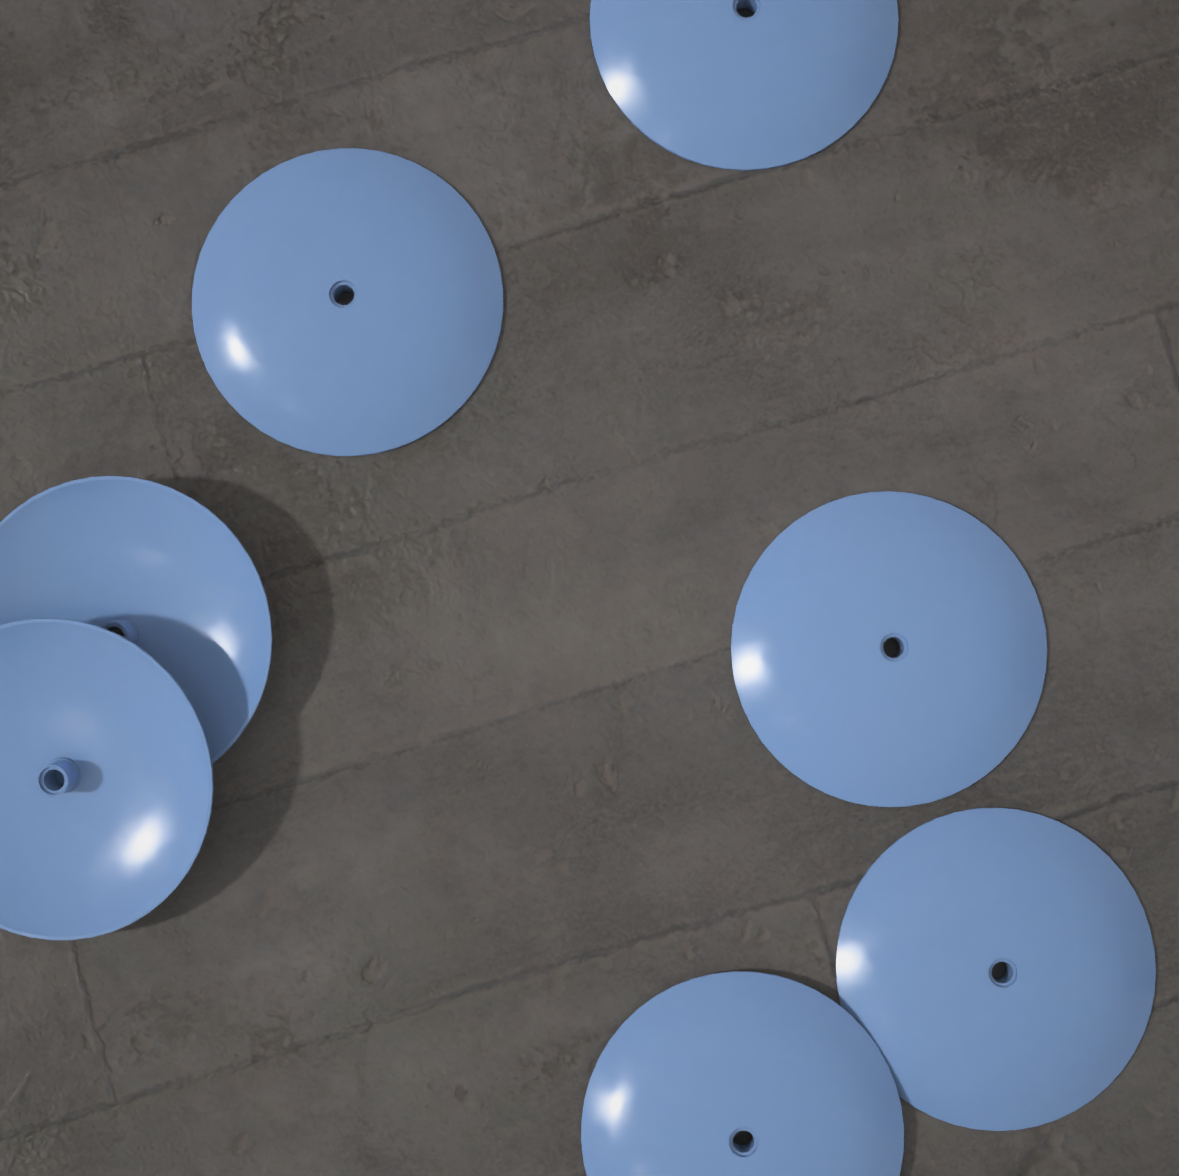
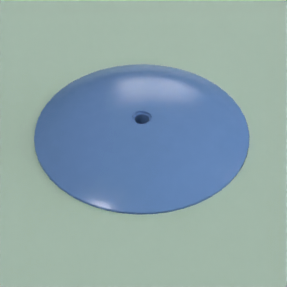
[590,0,899,171]
[192,148,503,456]
[0,476,273,785]
[731,491,1047,807]
[0,618,214,940]
[836,807,1156,1131]
[581,971,904,1176]

